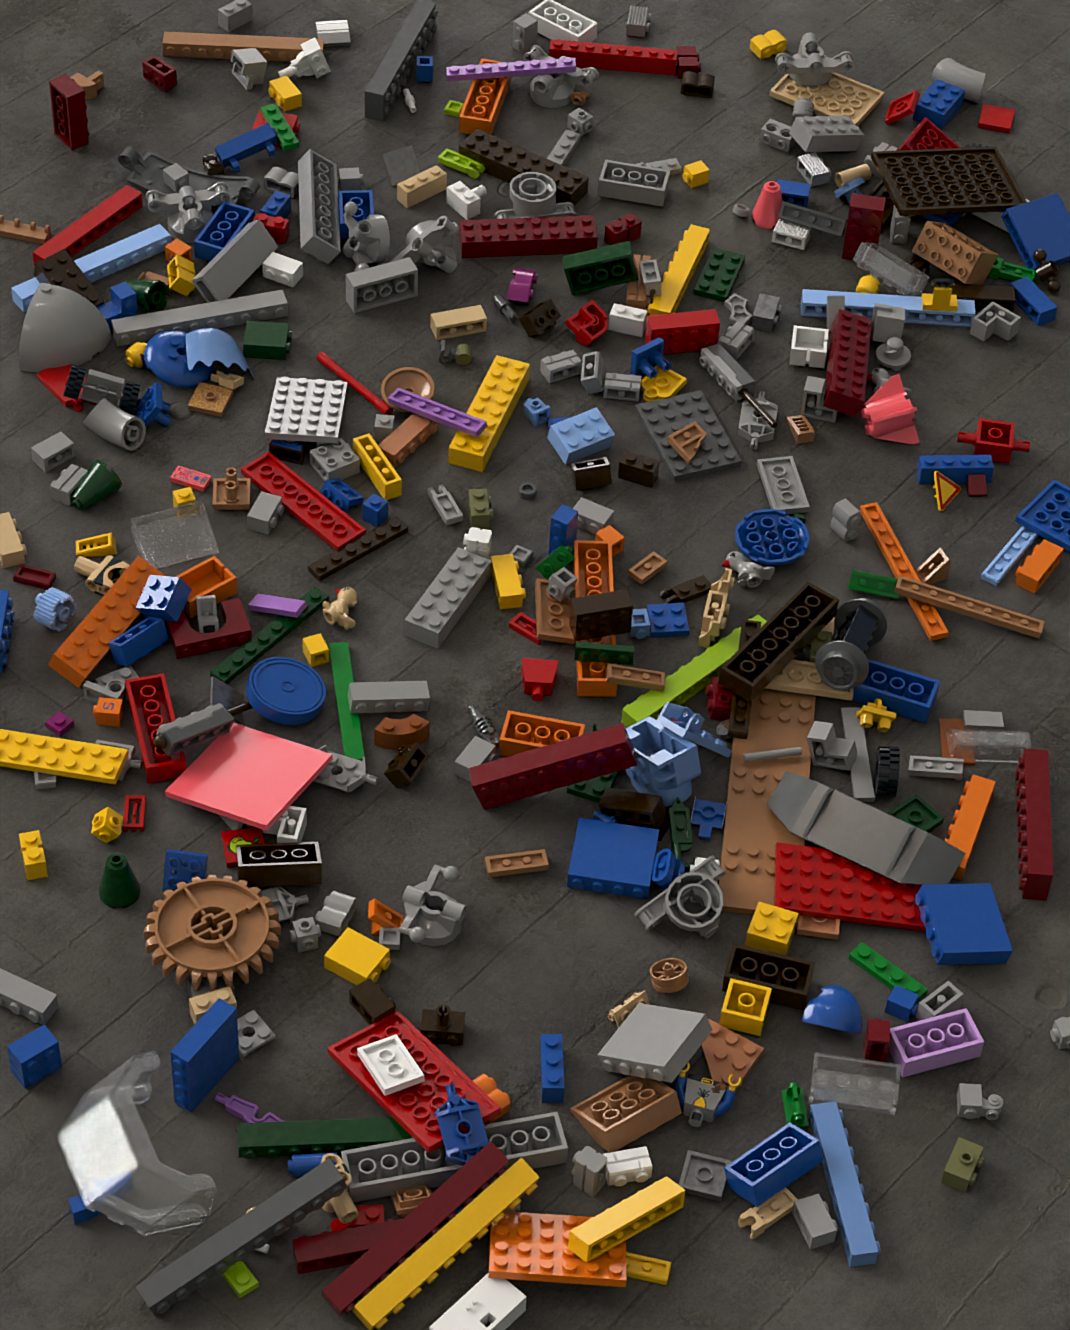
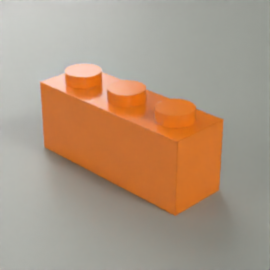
[1015,539,1064,594]

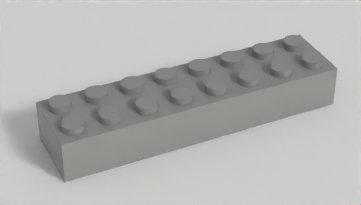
[298,149,341,264]

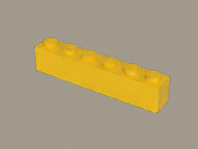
[568,1176,685,1263]

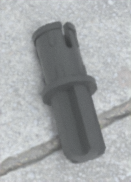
[493,294,517,322]

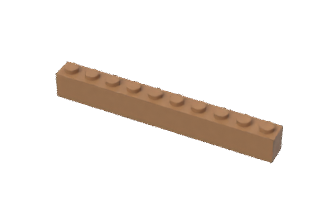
[162,32,324,62]

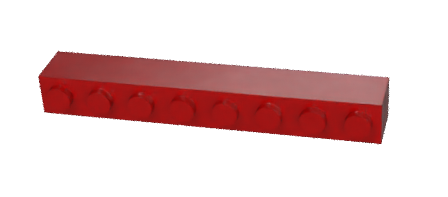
[549,39,678,76]
[32,185,143,266]

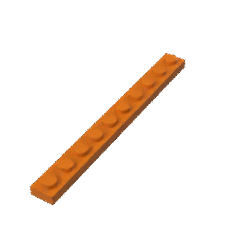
[859,502,949,641]

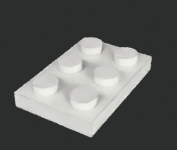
[357,1034,425,1096]

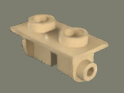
[607,990,650,1028]

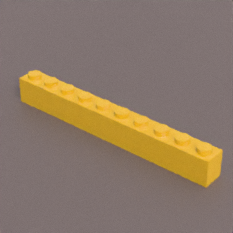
[352,1157,540,1330]

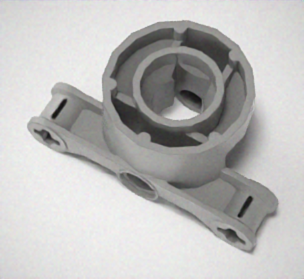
[775,32,855,86]
[523,45,599,108]
[494,172,577,219]
[145,182,230,243]
[390,215,459,274]
[634,855,726,939]

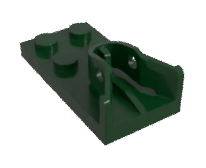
[567,723,620,803]

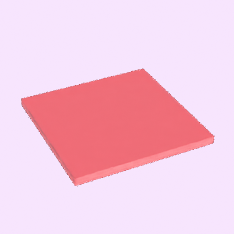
[165,722,333,831]

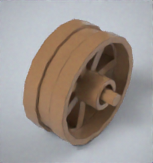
[650,958,689,993]

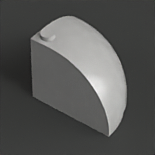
[19,283,112,373]

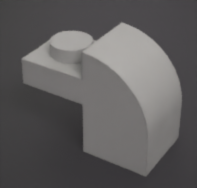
[196,595,219,633]

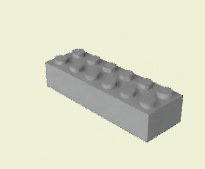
[404,547,492,649]

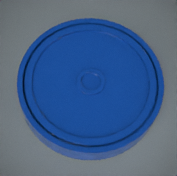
[246,657,326,725]

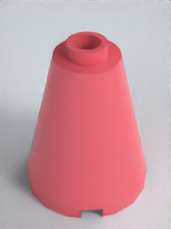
[752,181,785,229]

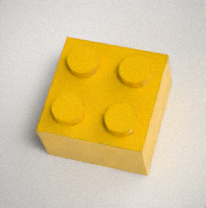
[745,901,799,956]
[719,978,772,1036]

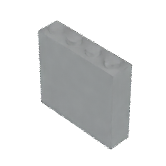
[597,1003,713,1083]

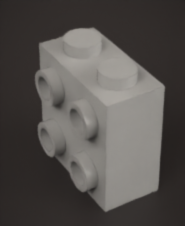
[310,438,361,481]

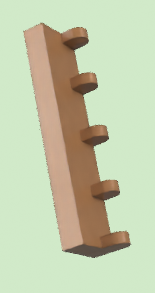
[0,215,51,244]

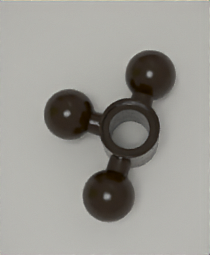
[1033,249,1061,293]

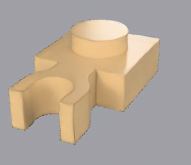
[211,371,244,390]

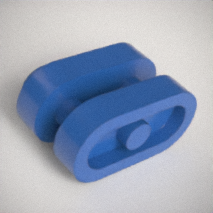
[652,849,685,891]

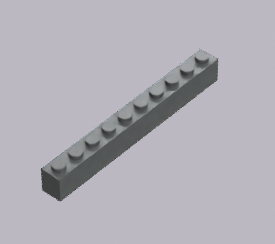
[136,1158,348,1316]

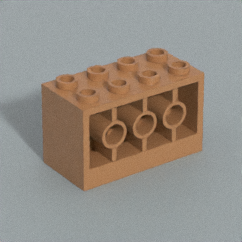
[912,221,998,285]

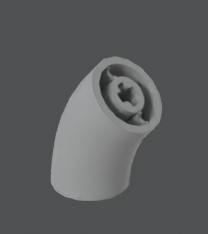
[932,58,986,103]
[82,398,146,451]

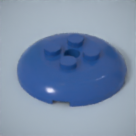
[144,331,214,388]
[735,509,809,566]

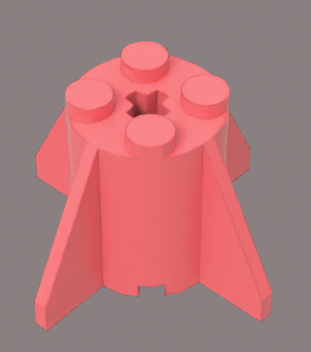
[860,374,920,445]

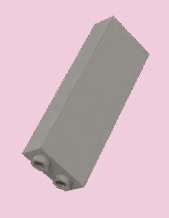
[191,219,278,303]

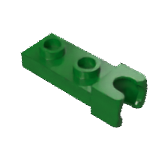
[987,257,1036,282]

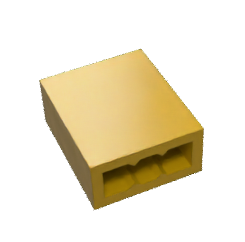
[324,927,391,985]

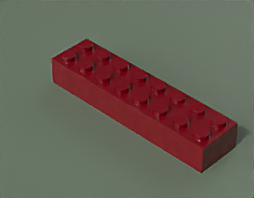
[459,215,598,258]
[823,309,872,418]
[469,723,637,810]
[1015,748,1053,901]

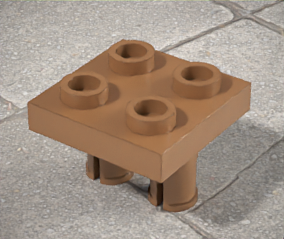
[213,467,251,510]

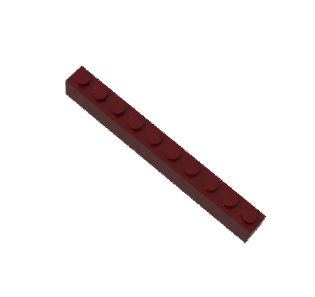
[321,1142,509,1316]

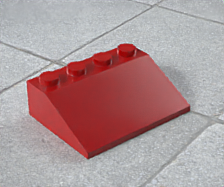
[898,117,961,151]

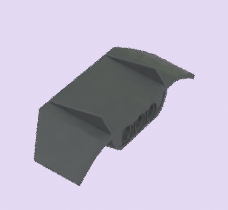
[767,771,966,885]

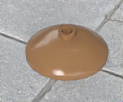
[381,367,435,412]

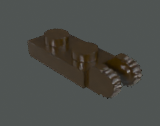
[659,575,711,604]

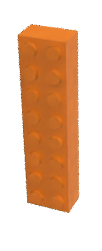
[48,555,165,688]

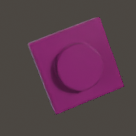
[45,711,74,737]

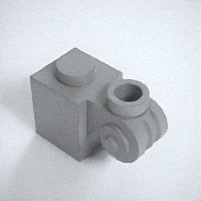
[957,1083,1003,1120]

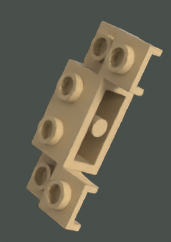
[698,568,735,648]

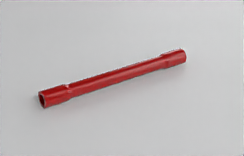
[316,352,393,415]

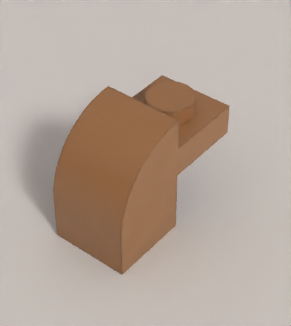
[70,70,104,100]

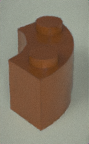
[374,713,430,750]

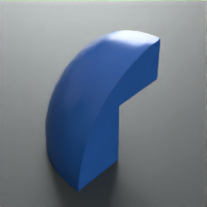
[802,985,862,1034]

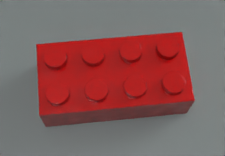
[645,309,720,355]

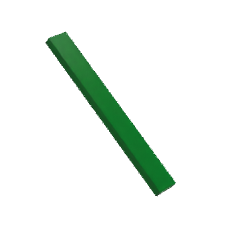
[329,642,365,761]

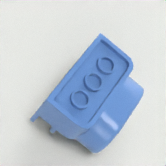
[626,716,701,807]

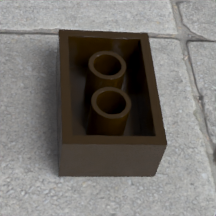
[569,589,633,641]

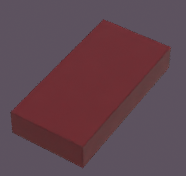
[13,564,56,590]

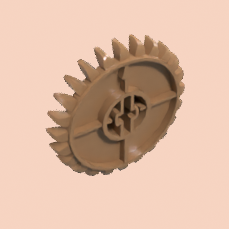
[144,874,281,991]

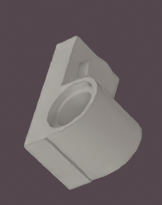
[83,679,126,704]

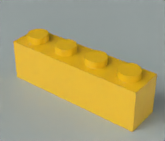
[353,433,402,500]

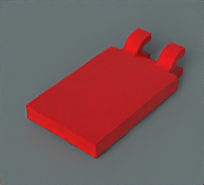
[36,364,96,412]

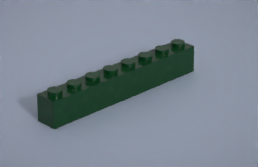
[238,1117,413,1159]

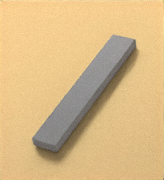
[840,707,875,802]

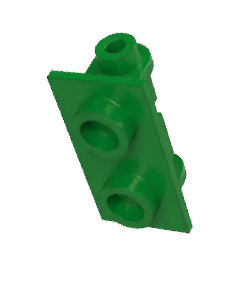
[535,545,575,580]
[781,1082,809,1127]

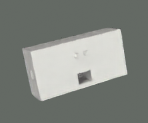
[429,1273,527,1330]

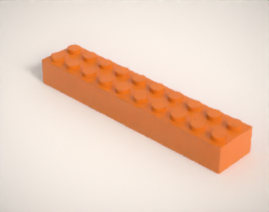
[573,540,617,697]

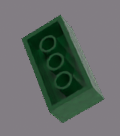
[563,241,639,295]

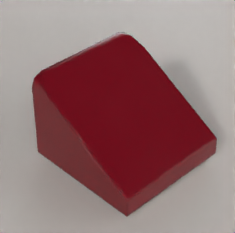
[966,474,987,497]

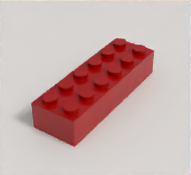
[125,673,187,784]

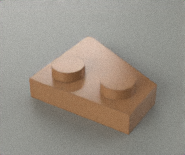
[667,421,707,464]

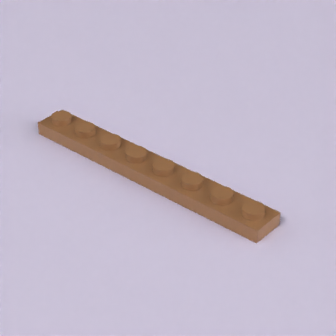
[894,575,1044,639]

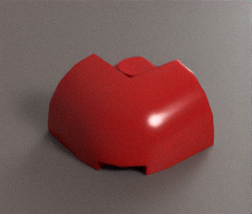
[565,300,608,345]

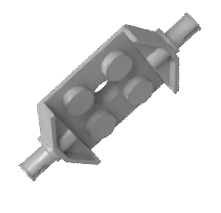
[738,391,778,450]
[313,745,379,792]
[261,886,309,924]

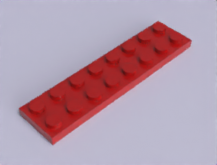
[241,452,366,550]

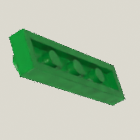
[260,104,299,151]
[848,942,928,1003]

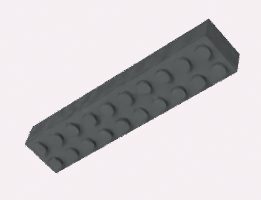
[365,0,438,121]

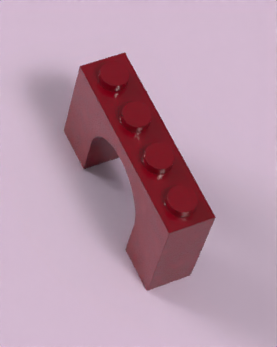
[165,598,252,659]

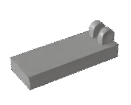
[908,755,964,781]

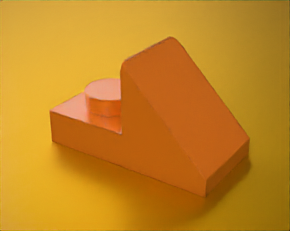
[368,898,404,935]

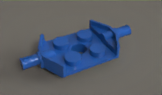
[434,1084,489,1166]

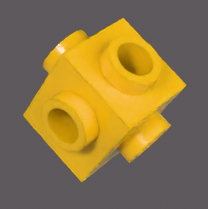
[91,807,123,843]

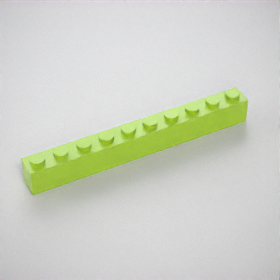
[621,615,767,728]

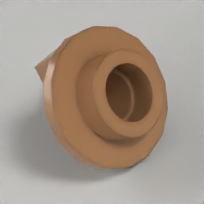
[571,91,590,105]

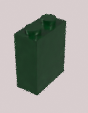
[243,321,292,360]

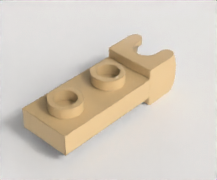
[738,1187,798,1239]

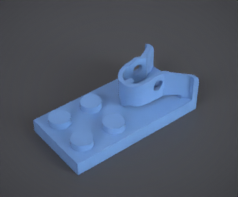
[656,702,732,758]

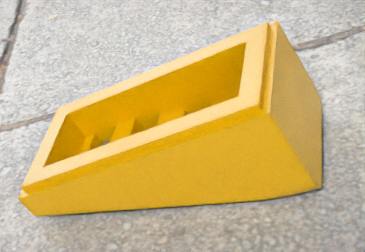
[76,533,117,557]

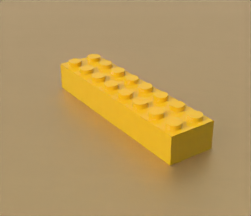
[448,355,530,472]

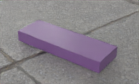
[248,594,307,618]

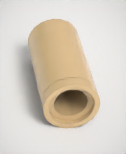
[835,164,871,188]

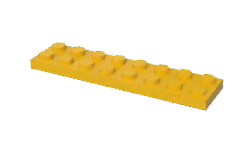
[0,729,129,785]

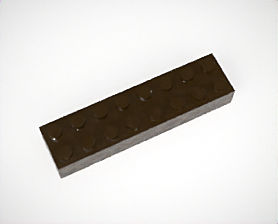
[459,129,589,209]
[718,581,839,702]

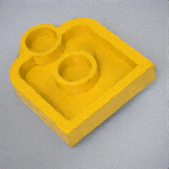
[641,365,687,402]

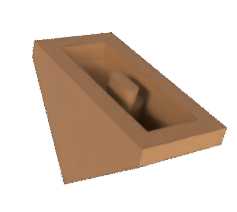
[915,547,951,584]

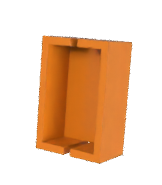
[175,556,237,618]

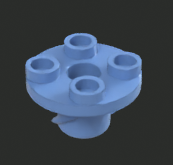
[834,177,865,204]

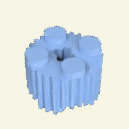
[33,587,77,632]

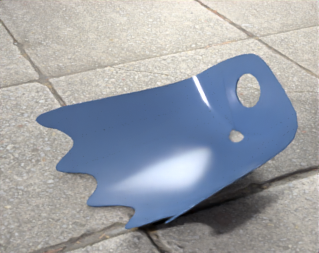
[186,328,255,379]

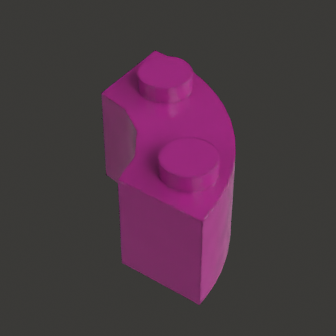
[507,268,538,304]

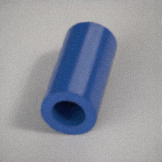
[288,1152,337,1177]

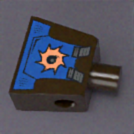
[269,439,307,465]

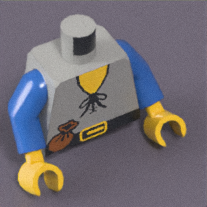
[675,1062,742,1127]

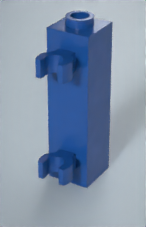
[215,123,278,173]

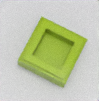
[444,100,464,118]

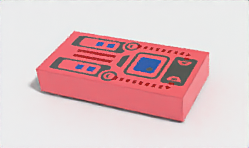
[170,466,212,492]

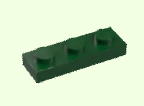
[575,641,634,665]

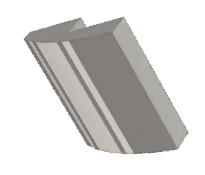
[315,20,351,47]

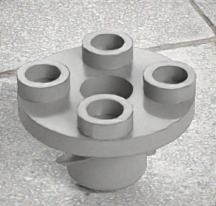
[876,337,911,371]

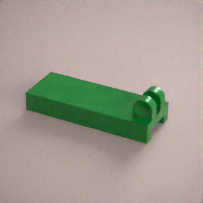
[848,570,899,598]

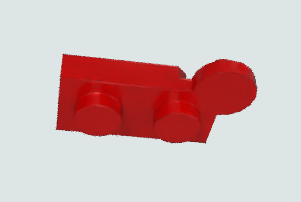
[330,1204,384,1232]

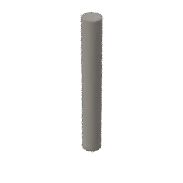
[743,747,802,762]

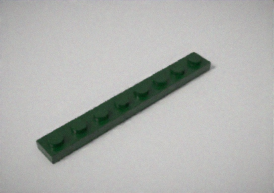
[210,587,329,684]

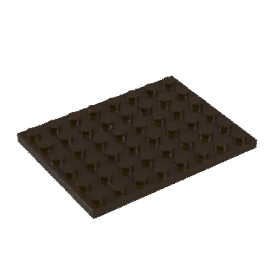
[871,147,1027,216]

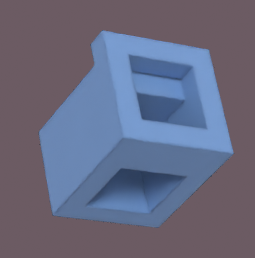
[523,397,550,427]
[630,609,650,639]

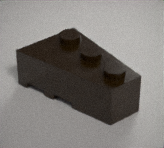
[598,788,670,842]

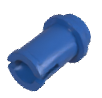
[591,811,618,823]

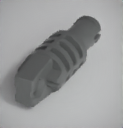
[467,704,500,748]

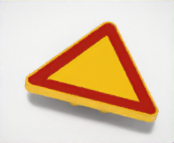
[933,471,961,511]

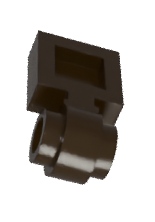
[202,154,224,175]

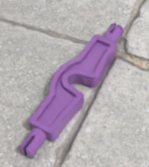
[215,1092,285,1123]

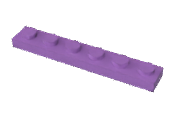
[388,388,487,437]

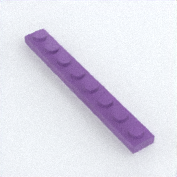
[446,57,576,81]

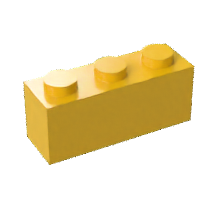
[490,554,526,610]

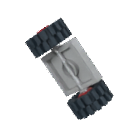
[63,364,141,415]

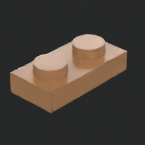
[628,551,667,585]

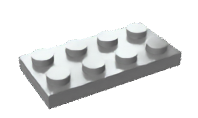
[757,456,810,514]

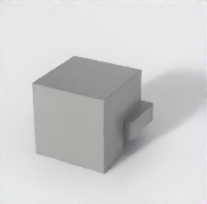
[231,48,267,90]
[870,303,905,343]

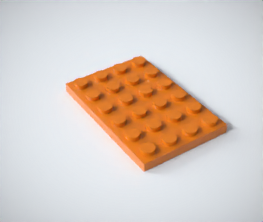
[488,1211,627,1287]

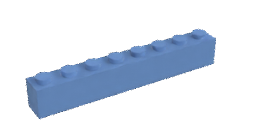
[809,1101,881,1267]

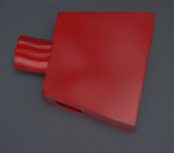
[521,658,559,701]

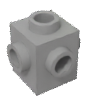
[567,108,593,136]
[546,567,578,602]
[289,917,321,953]

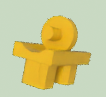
[856,698,896,732]

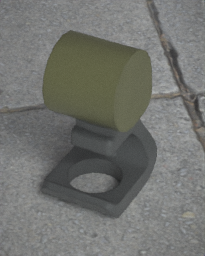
[439,340,472,365]

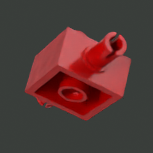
[957,418,1031,463]

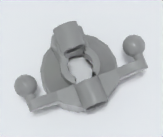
[342,201,390,271]
[399,865,467,946]

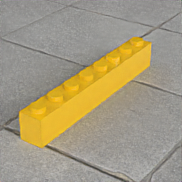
[647,224,710,316]

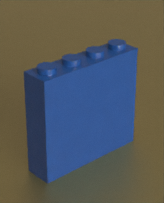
[1001,193,1070,270]
[567,818,659,899]
[915,883,1013,965]
[170,998,240,1112]

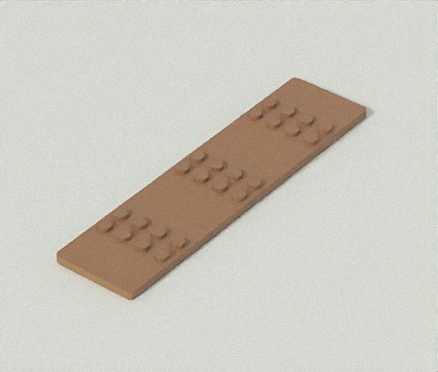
[719,688,816,915]

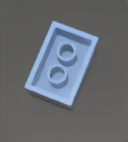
[547,407,615,465]

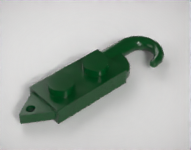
[668,797,697,870]

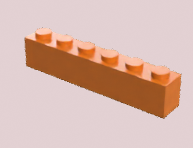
[945,775,996,881]

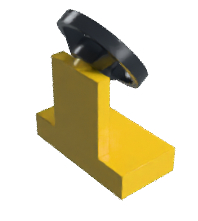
[921,278,958,311]

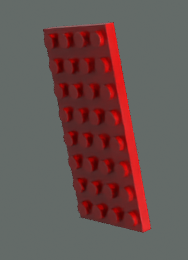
[774,842,926,932]
[327,1011,501,1153]

